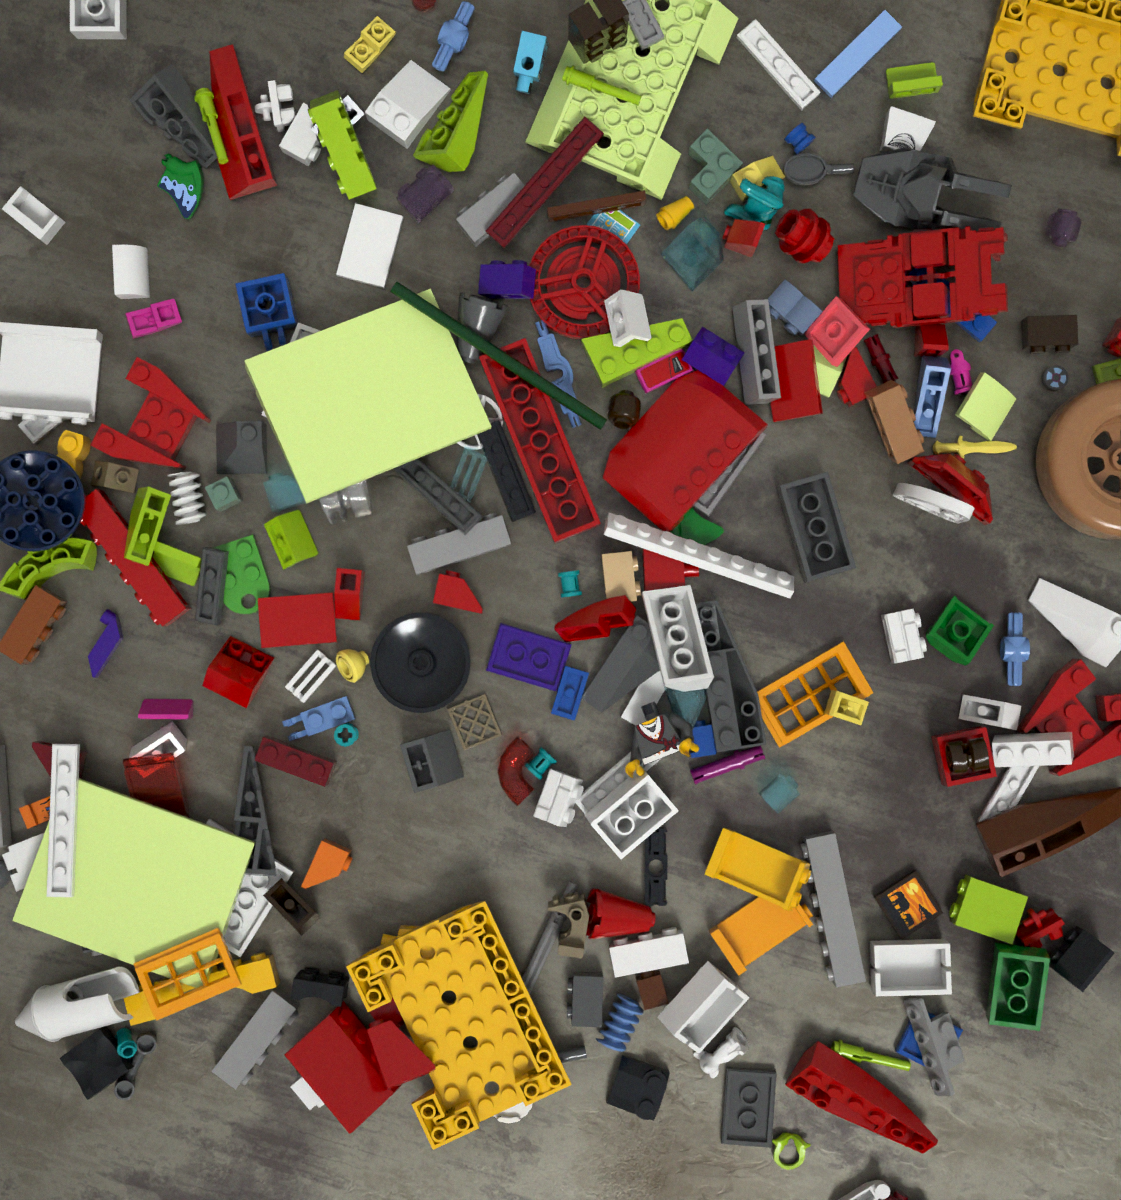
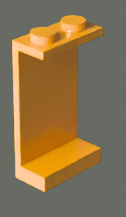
[709,897,813,976]

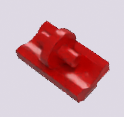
[1016,908,1065,948]

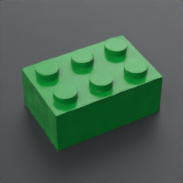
[986,942,1050,1031]

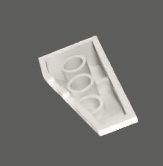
[1028,578,1121,667]

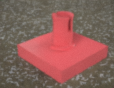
[804,296,870,367]

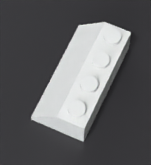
[642,585,714,692]

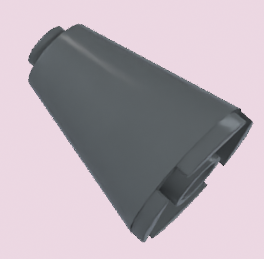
[457,292,508,364]

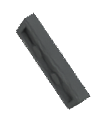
[195,547,229,625]

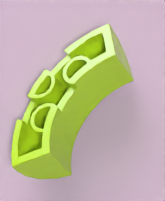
[0,538,97,601]

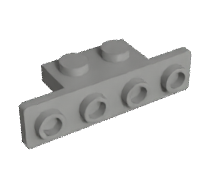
[904,998,965,1096]

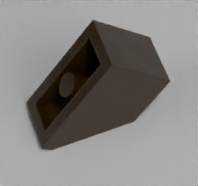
[263,878,320,936]

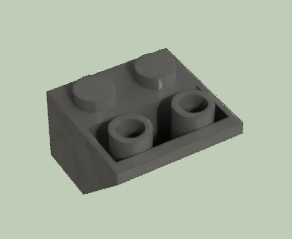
[400,729,464,793]

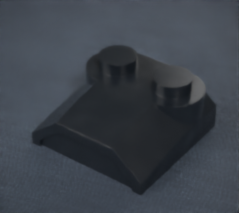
[606,1055,670,1121]

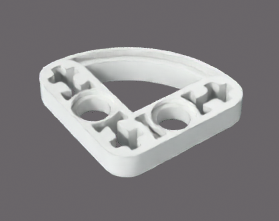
[893,483,975,524]

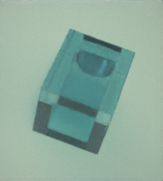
[759,774,800,814]

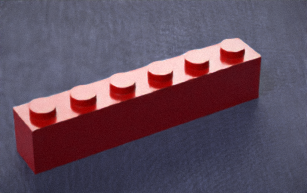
[81,489,192,627]

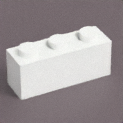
[992,732,1074,767]
[609,927,689,978]

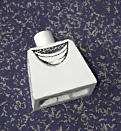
[880,106,936,153]

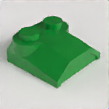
[926,596,994,666]

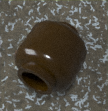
[607,390,641,429]

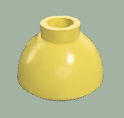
[336,649,369,683]

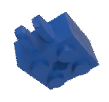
[235,273,298,351]

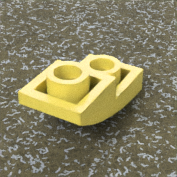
[344,16,396,73]

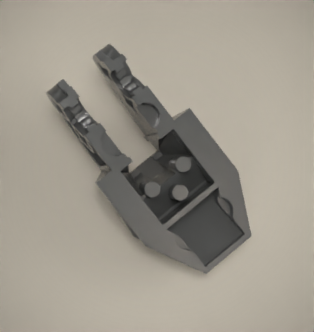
[853,147,1012,231]

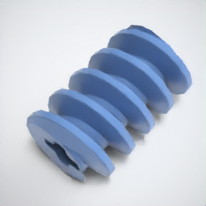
[596,993,644,1052]

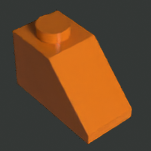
[301,838,353,889]

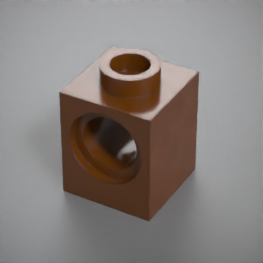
[636,970,669,1010]

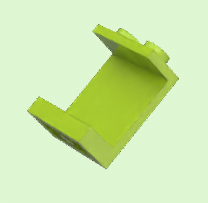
[949,874,1028,944]

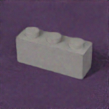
[456,173,525,247]

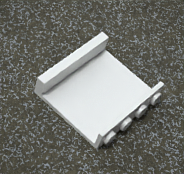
[0,322,103,426]

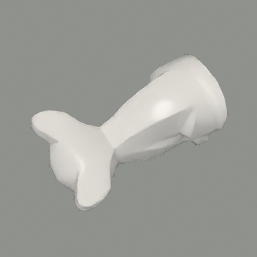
[693,1027,749,1078]

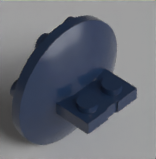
[0,450,85,552]

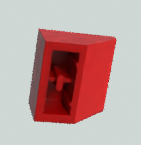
[202,636,274,708]

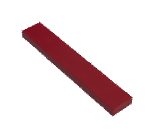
[486,117,604,249]

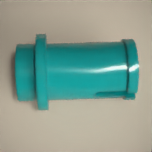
[115,1028,137,1058]

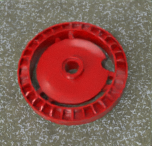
[529,225,640,340]

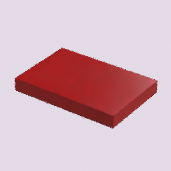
[771,339,823,422]
[258,593,337,648]

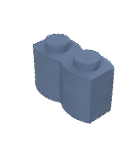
[768,279,823,337]

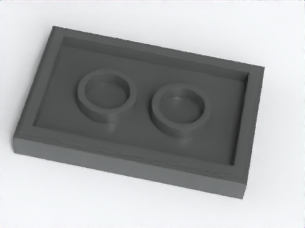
[721,1067,777,1148]

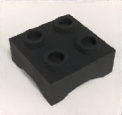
[290,967,350,1007]
[60,1026,134,1100]

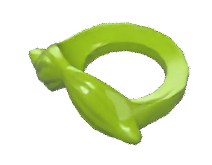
[772,1133,810,1170]

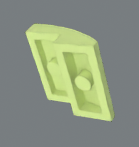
[955,372,1016,441]

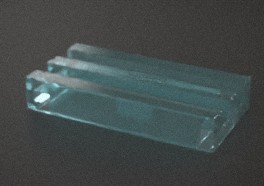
[450,448,487,503]

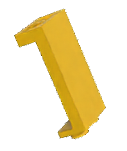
[704,828,811,911]

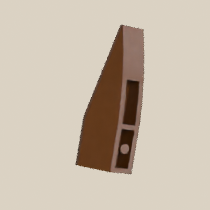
[976,787,1121,877]

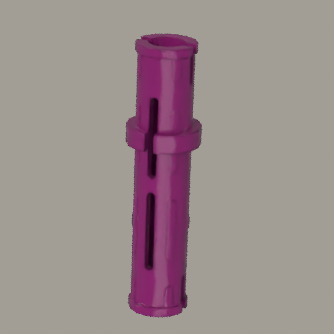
[690,746,765,785]

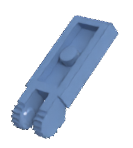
[282,696,356,741]

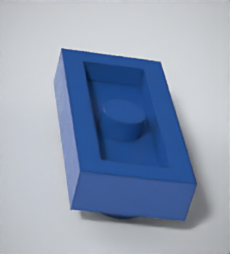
[551,666,589,721]

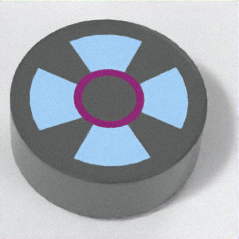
[1042,365,1069,391]

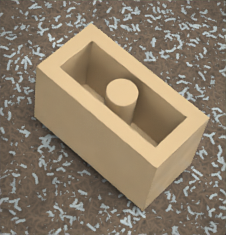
[601,551,641,602]

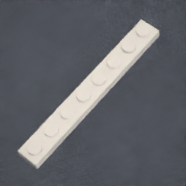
[604,513,794,598]

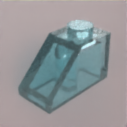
[263,473,323,513]
[664,686,707,730]

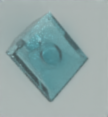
[661,216,724,291]

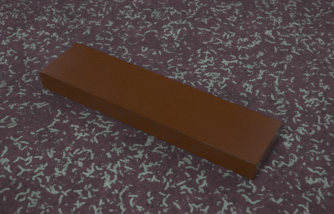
[547,190,646,222]

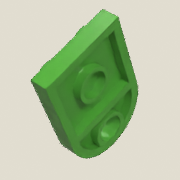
[214,535,271,614]

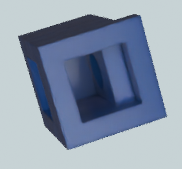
[689,720,716,758]

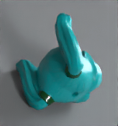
[724,176,785,230]

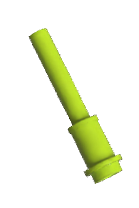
[562,65,642,105]
[194,88,229,164]
[831,1039,911,1071]

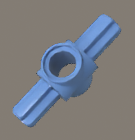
[432,1,475,72]
[1000,612,1030,686]

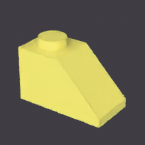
[730,156,785,203]

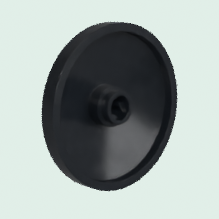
[370,613,471,713]

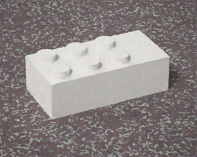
[70,0,127,39]

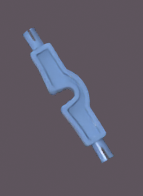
[535,321,582,428]

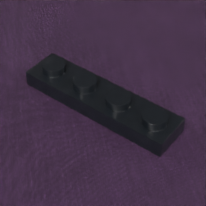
[477,420,536,522]

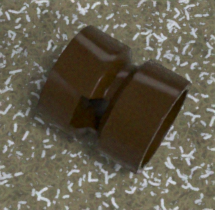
[945,737,989,775]

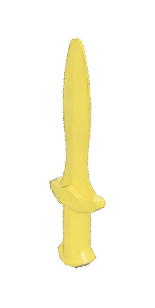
[932,436,1017,459]

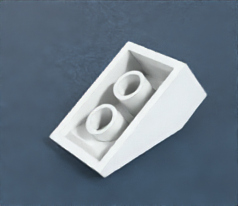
[365,60,451,149]

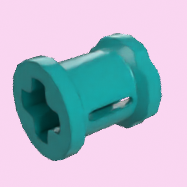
[557,570,582,598]
[334,723,359,747]
[525,747,557,780]

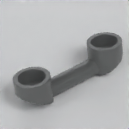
[114,1033,156,1100]

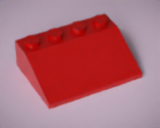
[284,1001,402,1134]

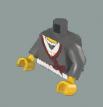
[625,701,699,778]

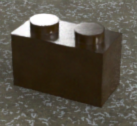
[1021,315,1078,354]

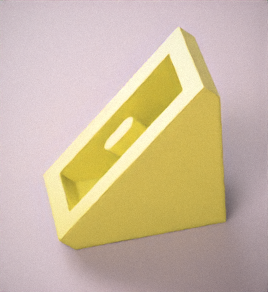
[824,690,869,725]

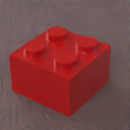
[931,726,997,787]

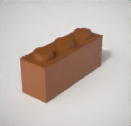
[0,585,67,665]

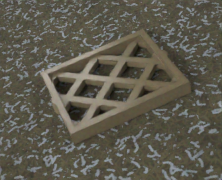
[447,694,502,751]

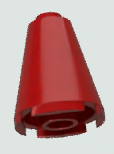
[586,888,656,939]

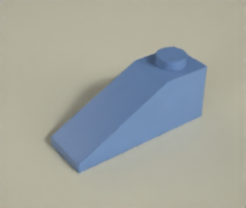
[913,355,951,438]

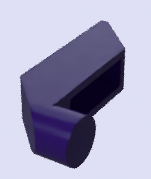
[88,609,123,678]

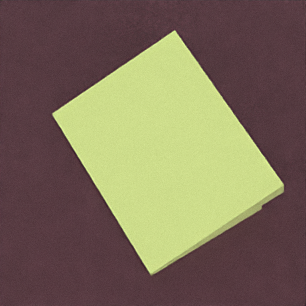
[245,289,492,504]
[12,778,256,988]

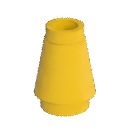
[656,196,694,230]

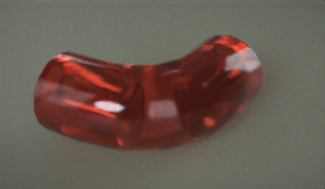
[498,736,535,806]

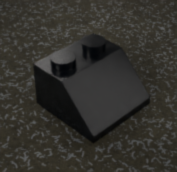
[1049,926,1114,992]

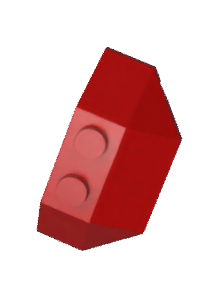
[907,453,993,525]

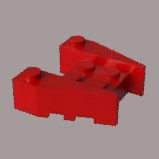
[90,357,211,470]
[1017,659,1121,776]

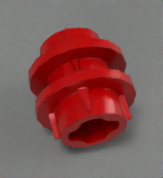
[775,208,835,264]

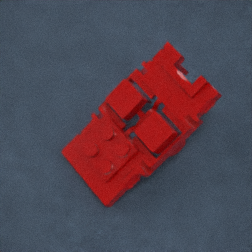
[838,226,1008,328]

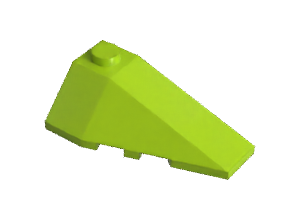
[413,71,488,172]

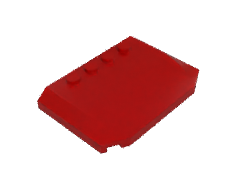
[603,370,768,532]

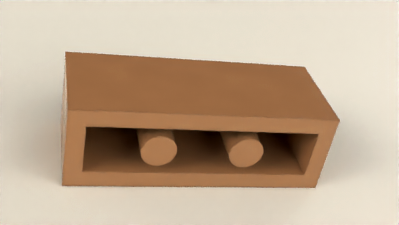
[864,380,924,464]

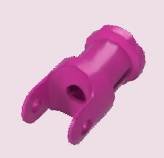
[950,349,973,395]

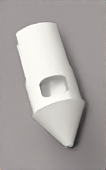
[15,967,140,1042]

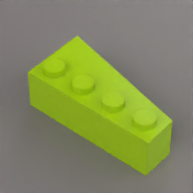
[307,90,377,200]
[581,318,693,388]

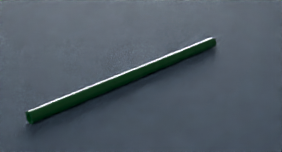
[390,282,607,430]

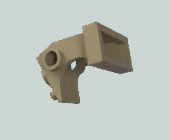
[548,892,589,959]

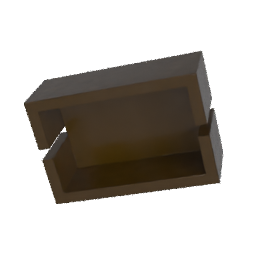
[568,0,629,64]

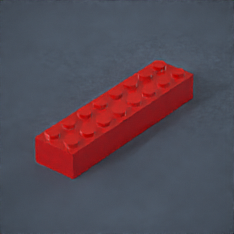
[479,338,601,544]

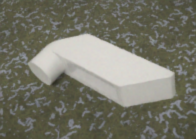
[838,1180,890,1200]

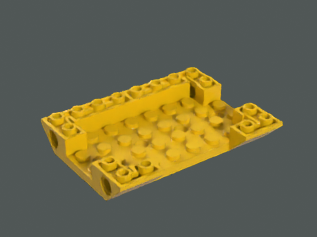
[973,0,1121,156]
[346,900,572,1150]

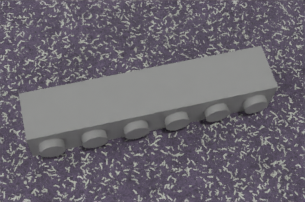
[800,831,866,988]

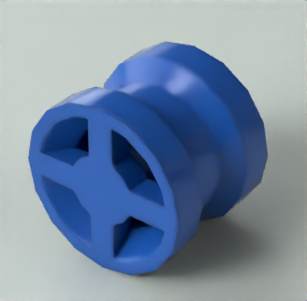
[784,123,816,154]

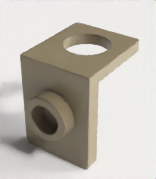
[91,461,139,493]

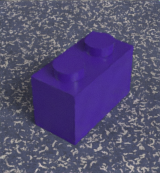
[478,260,536,299]
[682,326,744,386]

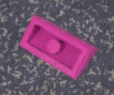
[138,699,193,719]

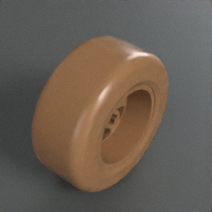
[1036,379,1121,540]

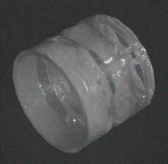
[319,480,373,525]

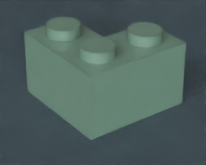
[688,128,743,205]

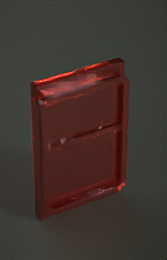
[123,752,190,818]

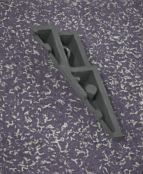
[234,746,277,876]

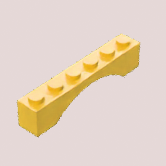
[123,952,280,1026]

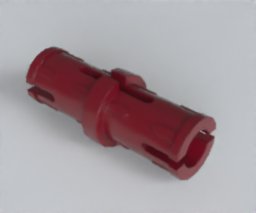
[863,334,899,384]

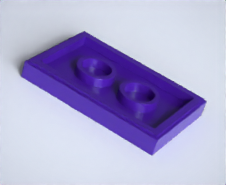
[486,623,572,692]

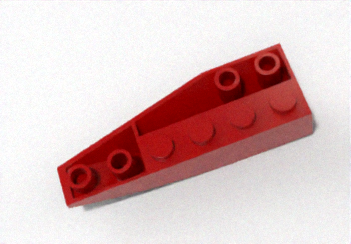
[209,44,277,200]
[785,1041,938,1154]

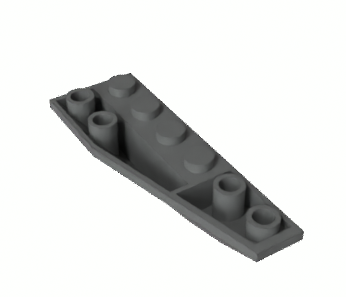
[695,600,767,753]

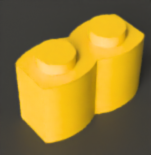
[56,430,91,479]

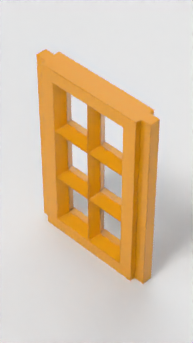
[134,927,242,1021]

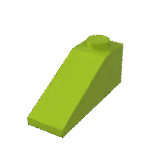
[124,486,171,566]

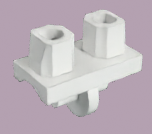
[254,80,296,132]

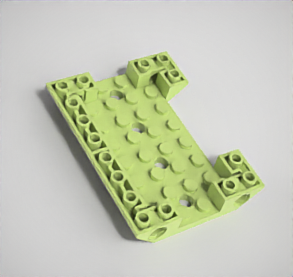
[525,0,739,200]

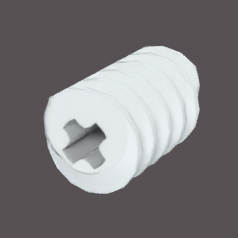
[168,472,206,525]

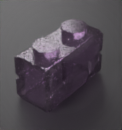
[396,165,454,224]

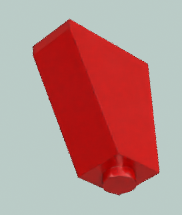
[365,1019,436,1090]

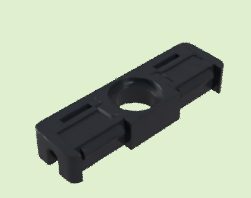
[644,827,668,906]

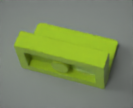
[885,62,943,99]
[264,510,318,570]
[153,541,202,586]

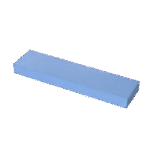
[814,10,902,98]

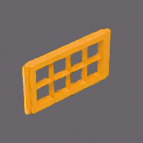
[757,641,873,748]

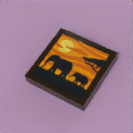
[873,870,943,940]

